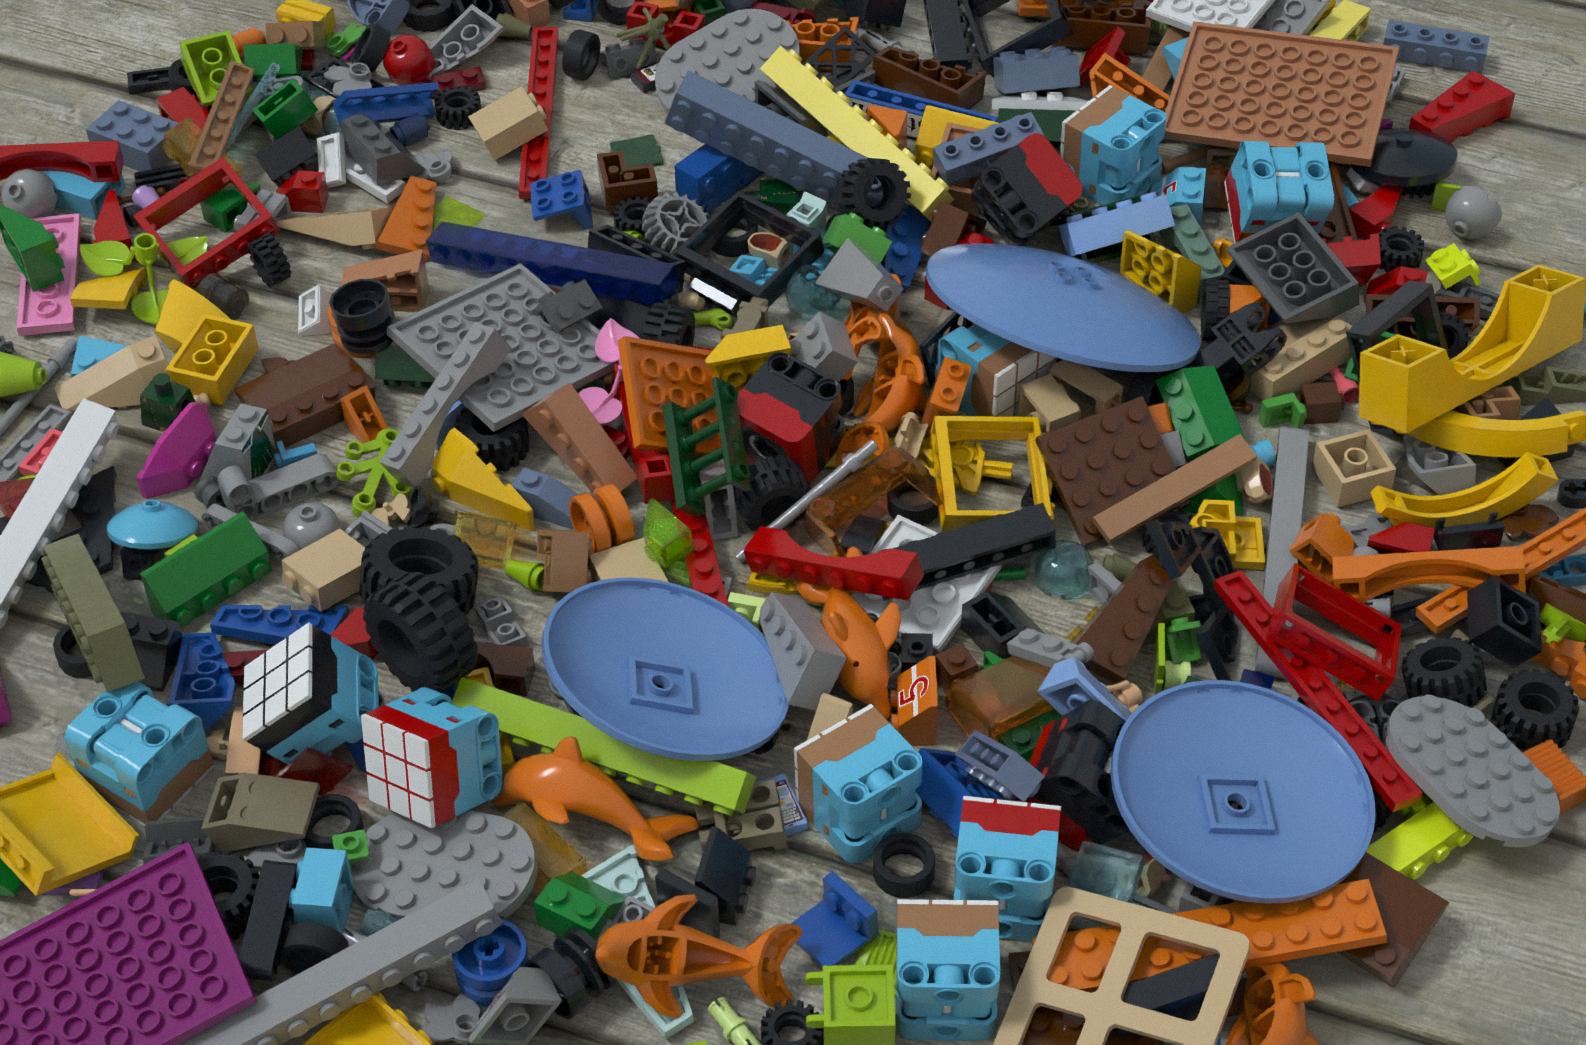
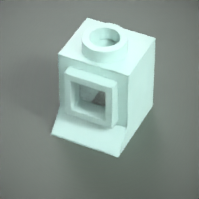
[786,191,827,232]

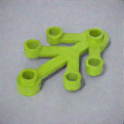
[336,428,411,518]

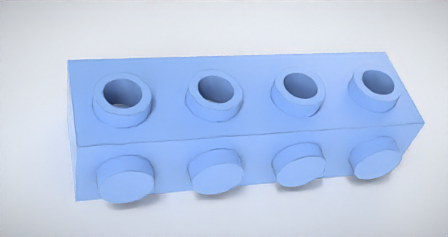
[1058,192,1175,256]

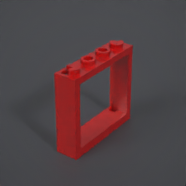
[133,157,280,289]
[1268,563,1402,701]

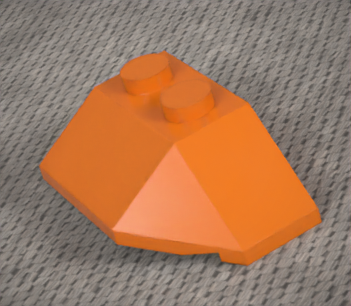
[1089,53,1170,112]

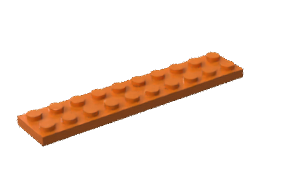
[1032,879,1387,993]

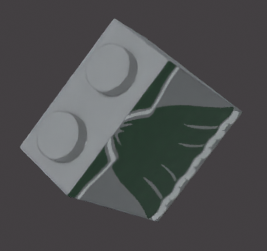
[199,403,277,482]

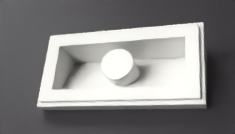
[298,284,332,336]

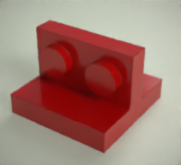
[1077,26,1131,88]

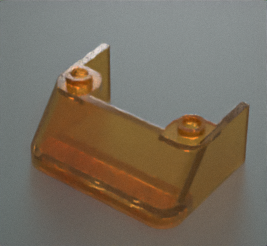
[803,447,942,557]

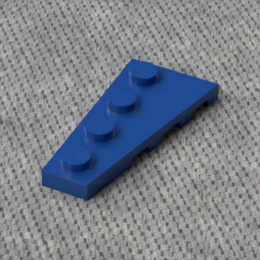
[881,205,932,293]
[210,605,349,644]

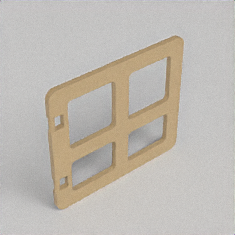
[993,887,1251,1045]

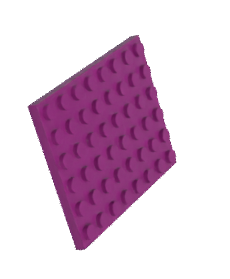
[0,841,258,1045]

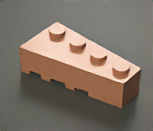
[522,382,637,495]

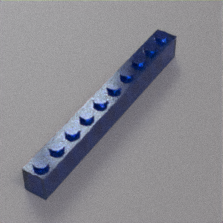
[426,221,680,304]

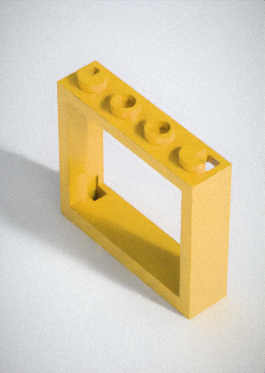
[930,416,1055,531]

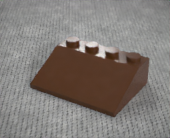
[234,343,376,451]
[1337,852,1449,988]

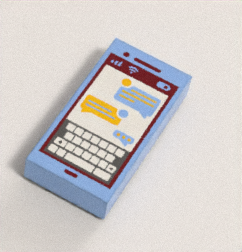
[756,774,808,836]

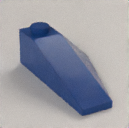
[167,633,236,733]

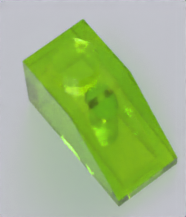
[643,498,694,569]

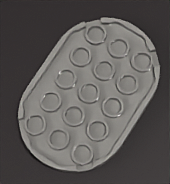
[655,9,800,113]
[1386,694,1560,847]
[351,810,538,921]

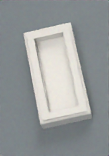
[317,132,346,189]

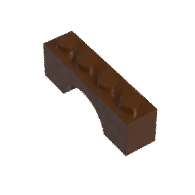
[474,642,535,697]

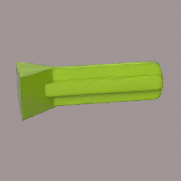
[1540,603,1586,645]

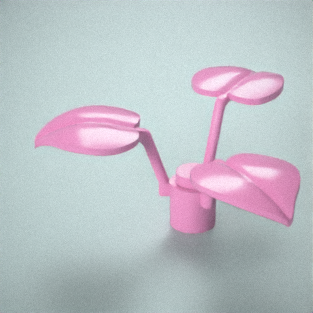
[578,318,639,426]

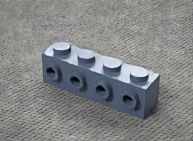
[1383,20,1490,74]
[933,112,1045,186]
[955,730,1045,802]

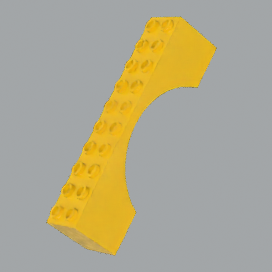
[1359,264,1586,434]

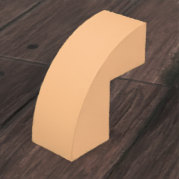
[225,706,262,774]

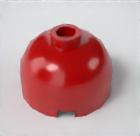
[383,35,435,86]

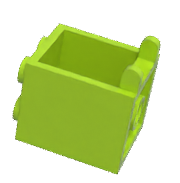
[805,964,896,1045]

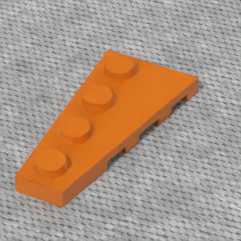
[375,176,436,262]

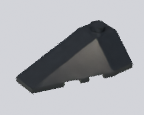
[564,278,664,339]

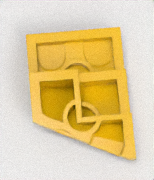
[70,267,148,309]
[154,279,230,353]
[1189,500,1265,570]

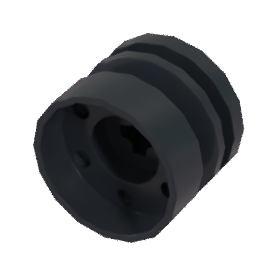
[329,279,397,354]
[525,926,617,1020]

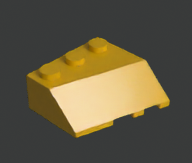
[1120,230,1202,313]
[705,325,791,393]

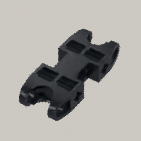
[1157,303,1287,383]

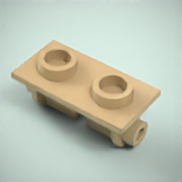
[885,412,929,471]

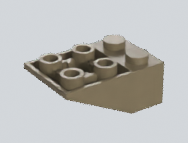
[201,773,320,853]

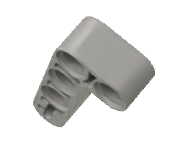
[218,453,340,521]

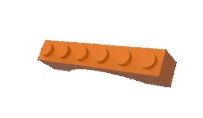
[1332,546,1526,602]

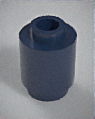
[390,113,430,147]

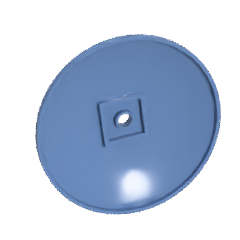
[541,577,789,761]
[1111,680,1375,904]

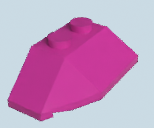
[136,401,217,499]

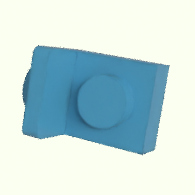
[273,440,317,469]

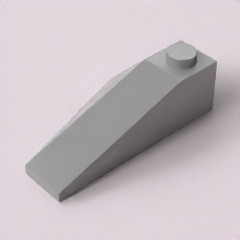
[428,4,505,77]
[1403,434,1476,495]

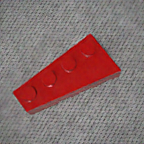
[1409,71,1515,143]

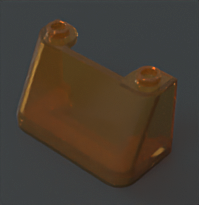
[945,655,1093,742]

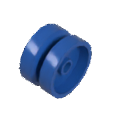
[452,918,529,1007]

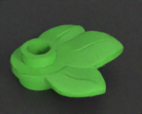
[325,22,367,57]

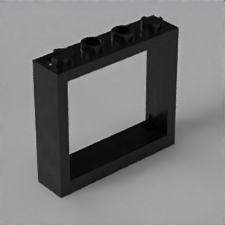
[962,0,1072,77]
[675,191,824,308]
[1346,280,1450,435]

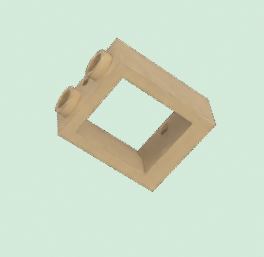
[1048,359,1123,420]

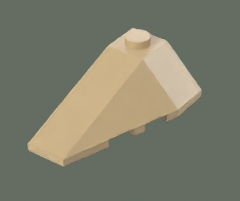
[275,206,395,250]
[54,335,176,413]

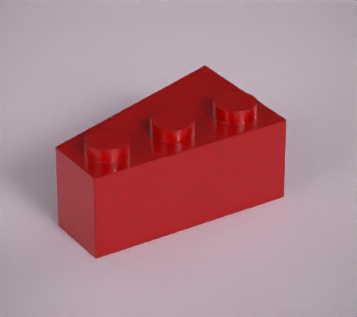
[1322,233,1381,288]

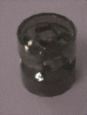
[197,273,249,320]

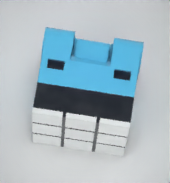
[242,622,379,774]

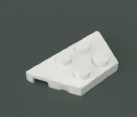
[992,91,1088,110]

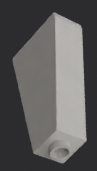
[815,238,904,311]

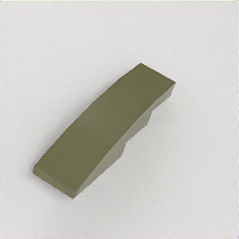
[1495,366,1586,405]

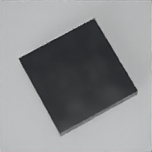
[655,868,720,939]

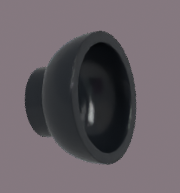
[407,485,439,527]

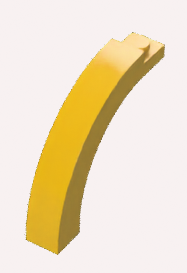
[1407,410,1586,457]
[1370,452,1559,529]

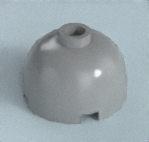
[1,169,57,218]
[1445,185,1502,240]
[282,502,342,550]

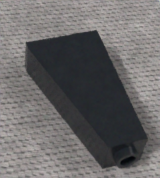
[1116,954,1248,1038]

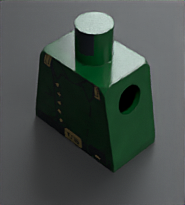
[744,175,803,215]
[140,373,196,432]

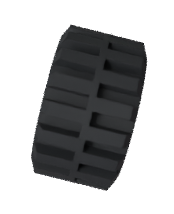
[836,158,911,227]
[641,302,695,346]
[454,408,530,473]
[733,456,812,531]
[1401,637,1487,707]
[1491,669,1579,752]
[198,851,259,941]

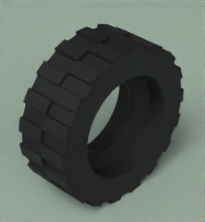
[403,0,454,32]
[1201,279,1230,341]

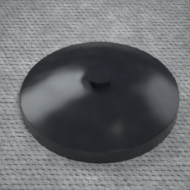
[1350,128,1458,186]

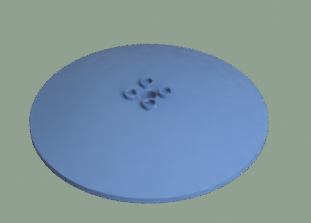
[926,243,1201,372]

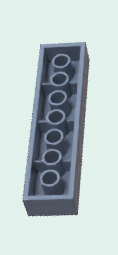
[664,70,876,211]

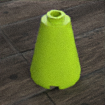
[0,352,47,398]

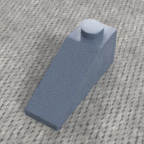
[512,467,579,530]

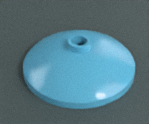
[107,500,198,549]

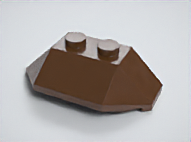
[1365,294,1480,348]
[1530,574,1586,642]

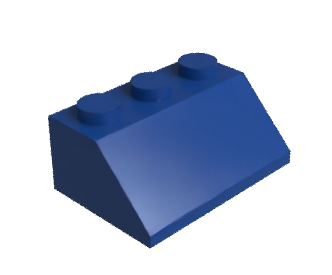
[915,748,1005,838]

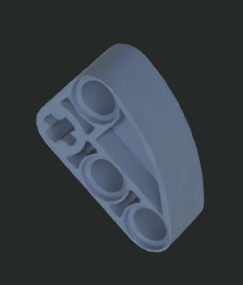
[347,0,409,35]

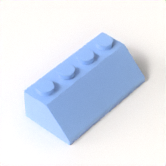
[1037,657,1132,721]

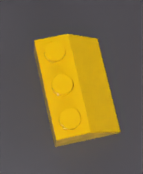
[915,105,999,169]
[165,313,259,405]

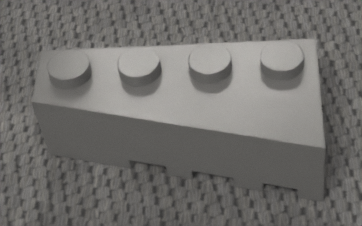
[759,591,847,711]

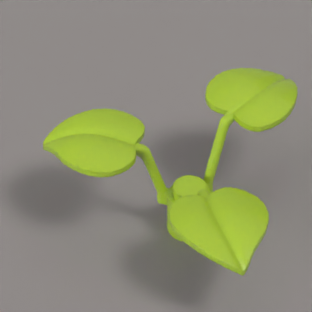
[80,233,208,325]

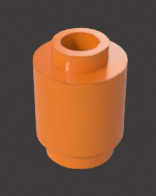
[232,27,267,59]

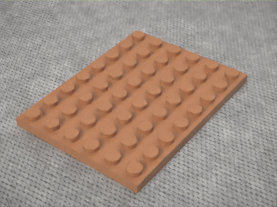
[1164,21,1399,167]

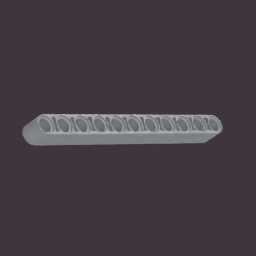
[1254,426,1310,679]

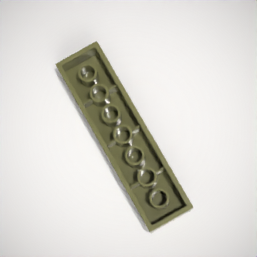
[41,534,145,693]

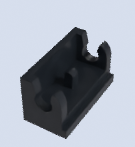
[1433,512,1505,551]

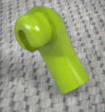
[693,309,733,330]

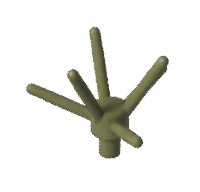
[616,8,671,69]

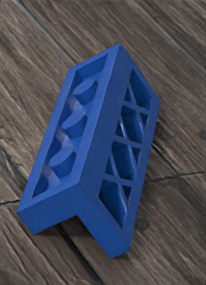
[333,82,439,127]

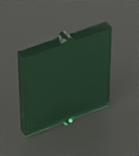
[609,134,664,167]

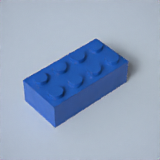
[674,144,765,213]

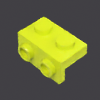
[1425,243,1481,289]

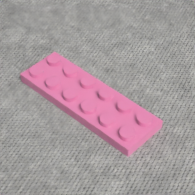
[17,213,82,336]

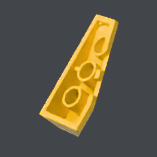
[431,427,535,532]

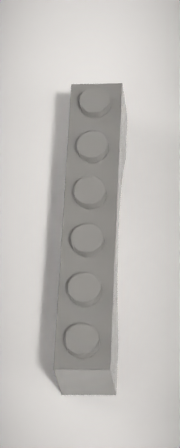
[379,322,512,487]

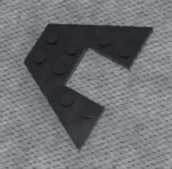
[0,466,117,594]
[1145,519,1238,681]

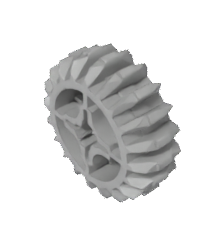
[642,192,711,256]

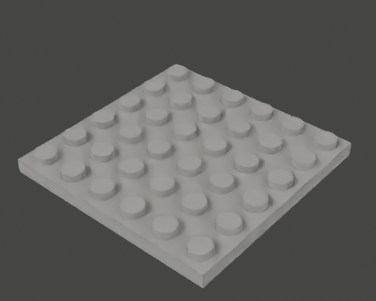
[387,263,619,432]

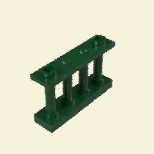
[662,377,751,517]

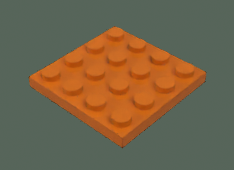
[618,336,724,460]

